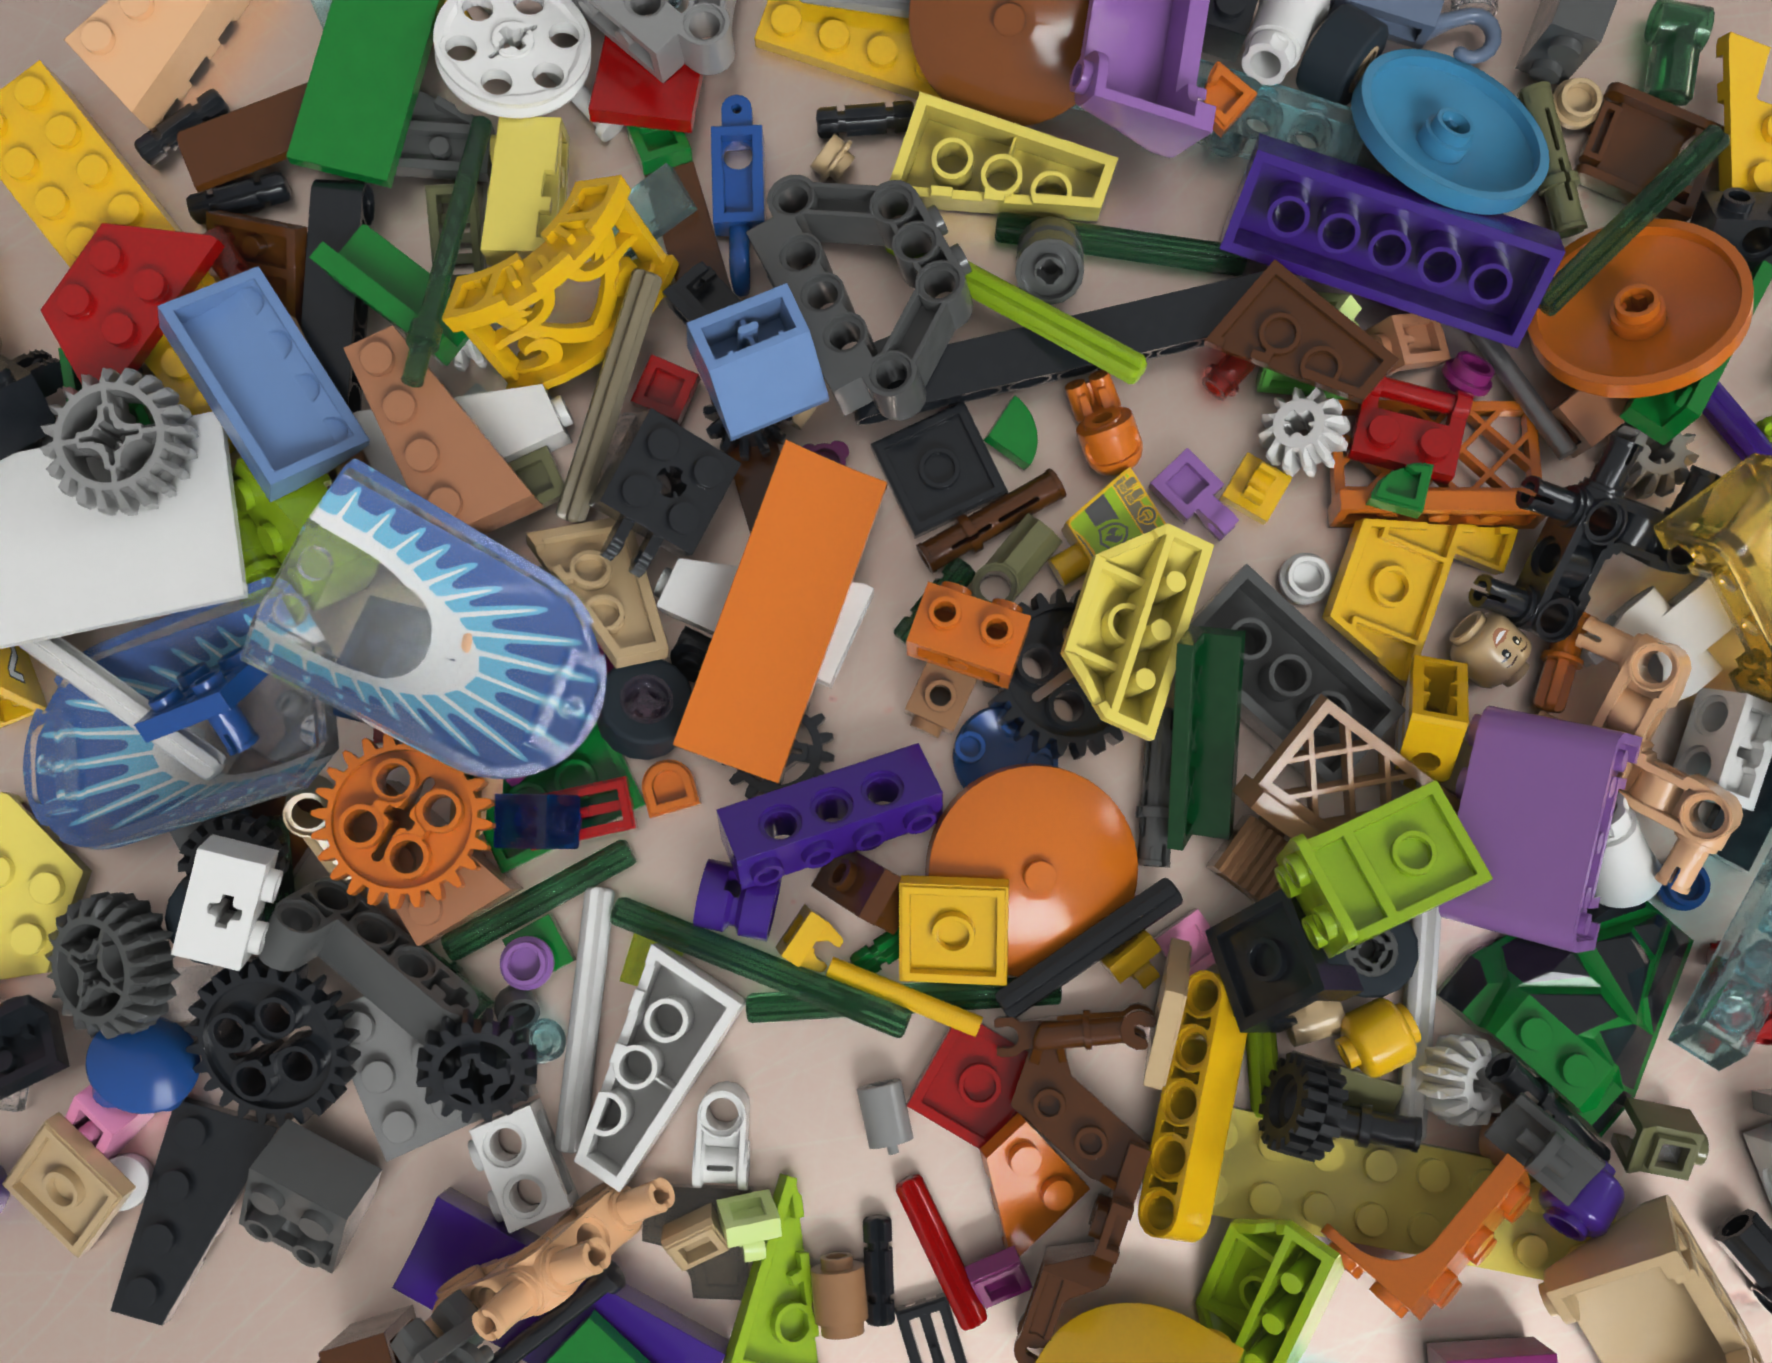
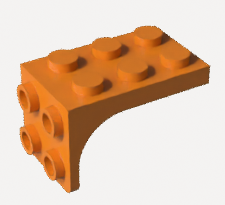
[1320,1153,1532,1321]

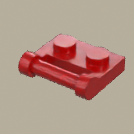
[1346,376,1474,484]

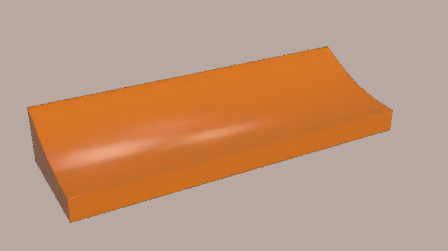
[673,439,887,784]

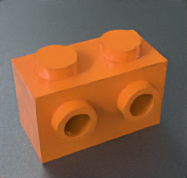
[906,581,1031,689]

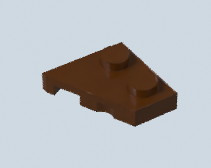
[206,210,307,328]

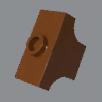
[811,851,901,935]

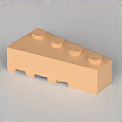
[63,0,252,133]

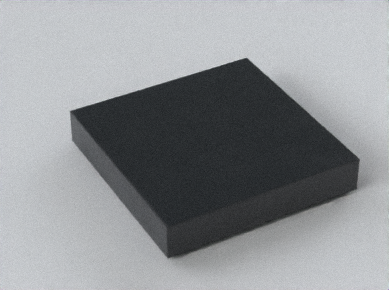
[871,400,1008,539]

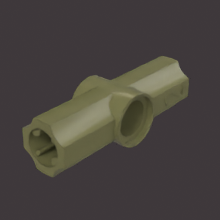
[966,513,1063,603]

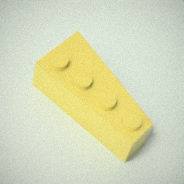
[889,92,1118,222]

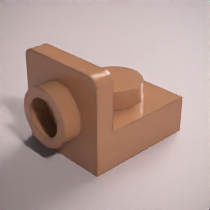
[1364,313,1451,377]

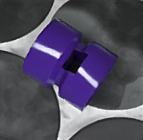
[693,859,782,942]

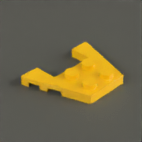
[1716,32,1772,192]
[1322,518,1518,713]

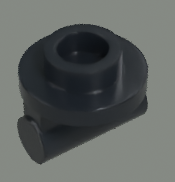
[670,626,712,682]

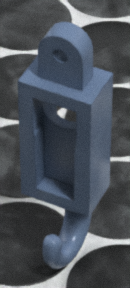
[1325,0,1502,64]

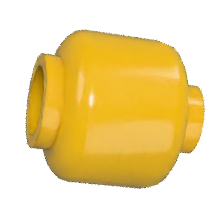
[1334,997,1421,1078]

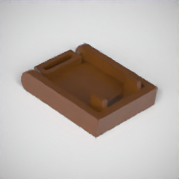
[1574,82,1724,222]

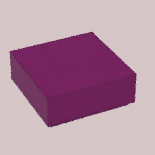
[964,1245,1033,1309]

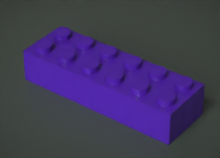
[1219,133,1565,349]

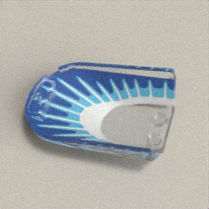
[240,459,607,779]
[23,577,339,850]

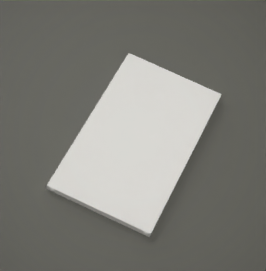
[0,411,248,649]

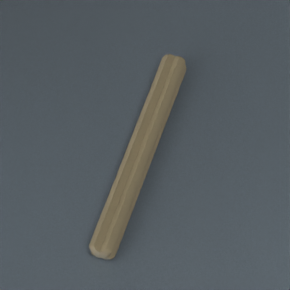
[556,269,662,524]

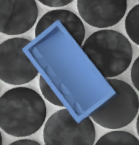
[158,266,370,503]

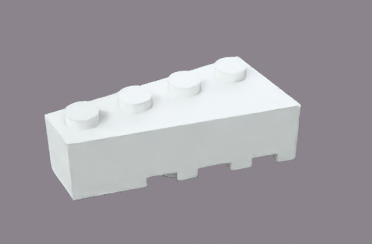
[574,942,748,1192]

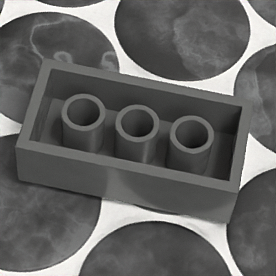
[1189,564,1406,784]

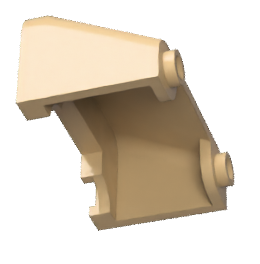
[1538,1194,1764,1363]

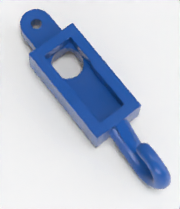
[711,95,766,298]

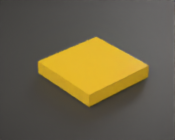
[899,875,1009,986]

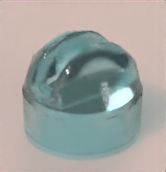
[525,1018,566,1064]

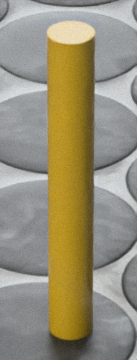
[826,957,983,1037]

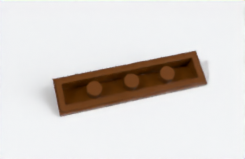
[176,82,308,193]

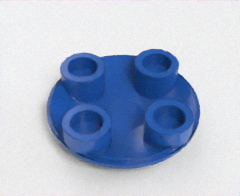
[953,706,1058,788]
[86,1016,200,1114]

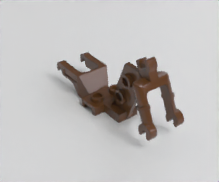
[994,1002,1156,1363]

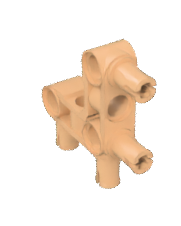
[1538,615,1743,895]
[425,1177,675,1341]

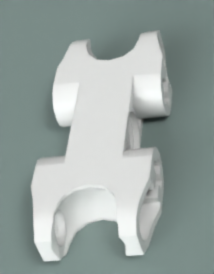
[1580,498,1772,701]

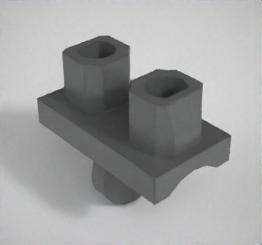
[1484,1092,1606,1206]
[390,1289,494,1363]

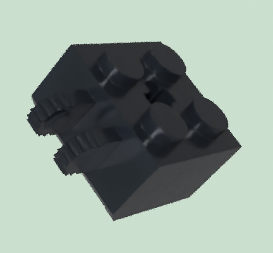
[0,349,64,460]
[588,408,742,578]

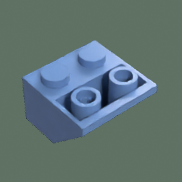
[686,283,829,441]

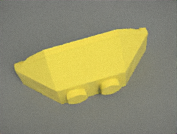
[1060,523,1214,741]

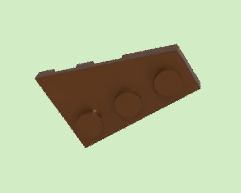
[1204,259,1399,404]

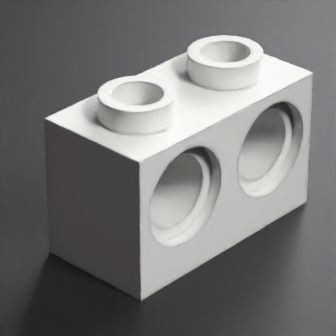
[1673,688,1772,811]
[468,1098,579,1233]

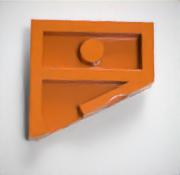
[979,1113,1090,1256]

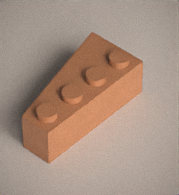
[343,325,544,539]

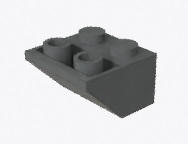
[239,1119,382,1274]

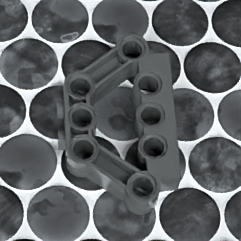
[746,175,974,421]

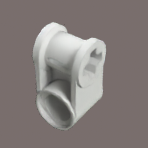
[692,1081,750,1190]

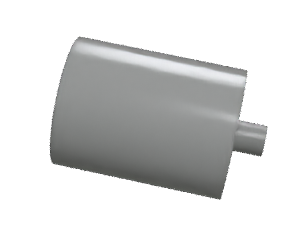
[857,1079,914,1155]

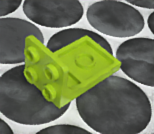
[1274,780,1493,959]

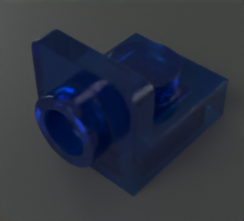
[493,794,582,849]

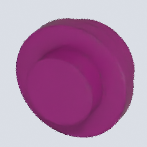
[1442,351,1495,396]

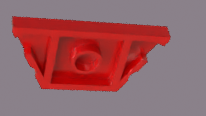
[40,223,225,384]

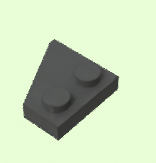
[395,90,496,182]

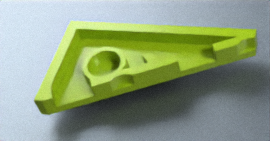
[723,1173,819,1363]

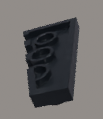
[110,1097,280,1326]

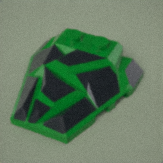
[1436,901,1694,1138]

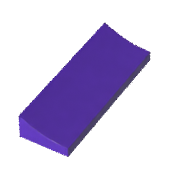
[392,1187,729,1363]

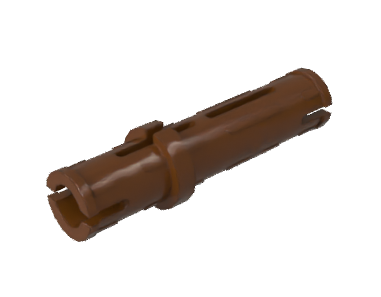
[916,468,1066,574]

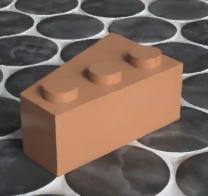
[353,779,524,946]

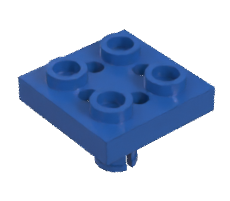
[134,646,268,756]

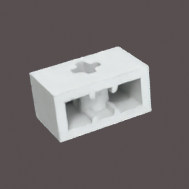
[171,834,283,971]

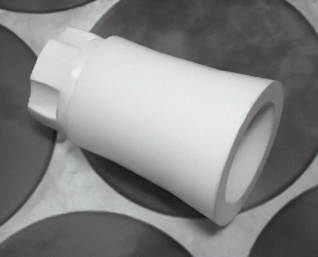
[1241,0,1330,86]
[1595,792,1662,908]

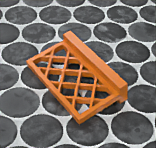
[1327,400,1547,529]

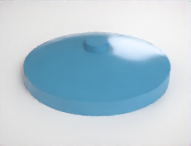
[1351,49,1550,215]

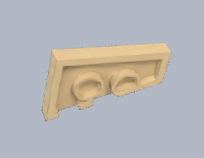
[526,518,669,669]

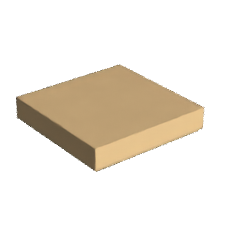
[1143,937,1192,1090]
[2,1112,136,1258]

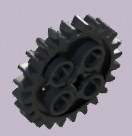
[982,589,1124,760]
[184,957,361,1128]

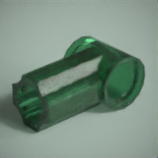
[1644,0,1715,106]

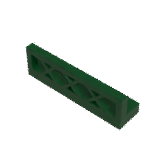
[1167,625,1245,851]

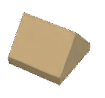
[661,1202,730,1271]

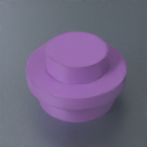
[500,936,555,990]

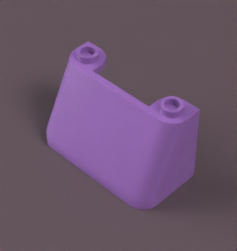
[1069,0,1216,158]

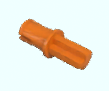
[1533,612,1591,713]

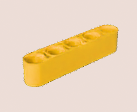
[1138,970,1248,1243]

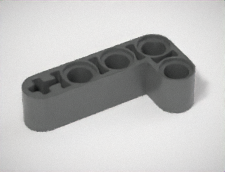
[257,877,479,1046]

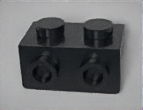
[0,995,70,1100]

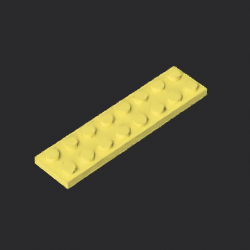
[1212,1106,1621,1280]

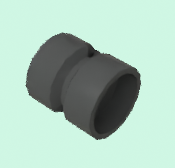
[1015,216,1084,305]

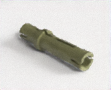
[1517,81,1588,239]

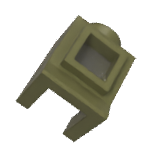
[1610,1097,1709,1181]

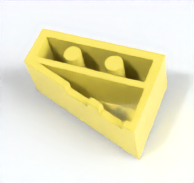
[480,117,570,285]

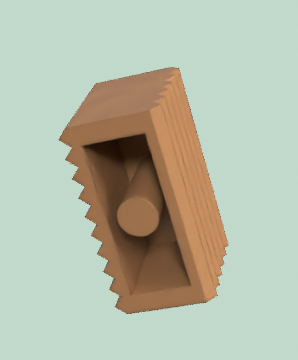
[1206,815,1288,903]

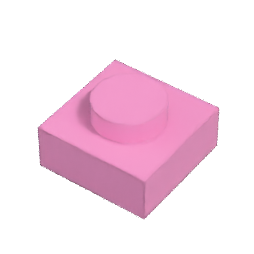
[1153,908,1216,977]

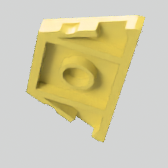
[0,792,92,980]

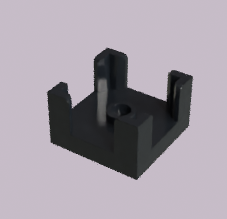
[1205,889,1364,1033]

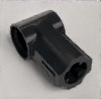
[1714,1209,1772,1314]

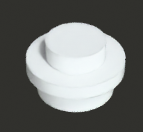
[1278,553,1332,605]

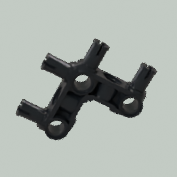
[1468,434,1726,643]

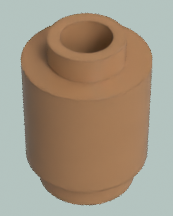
[810,1252,869,1340]

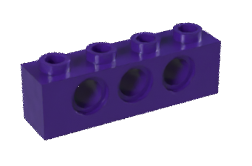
[716,743,943,890]

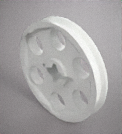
[433,0,591,119]

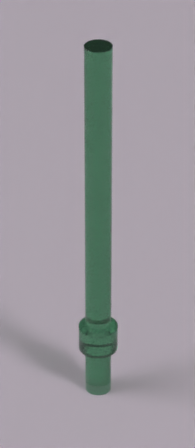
[401,116,492,388]

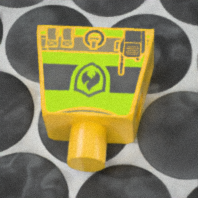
[1048,467,1166,586]

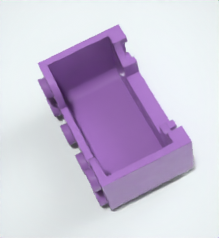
[1439,706,1643,953]

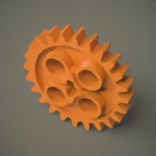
[310,733,496,909]

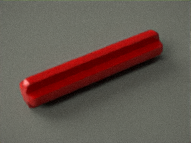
[896,1174,987,1331]

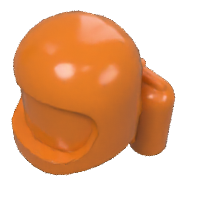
[1065,370,1143,476]

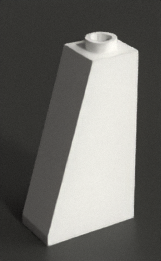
[353,384,574,507]
[654,558,874,688]

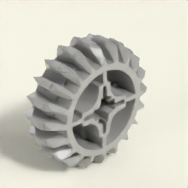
[40,368,199,516]

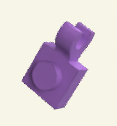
[1148,448,1239,541]

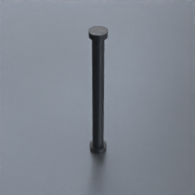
[489,1260,626,1363]

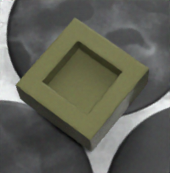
[509,446,565,517]

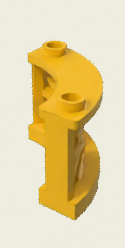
[442,175,679,391]

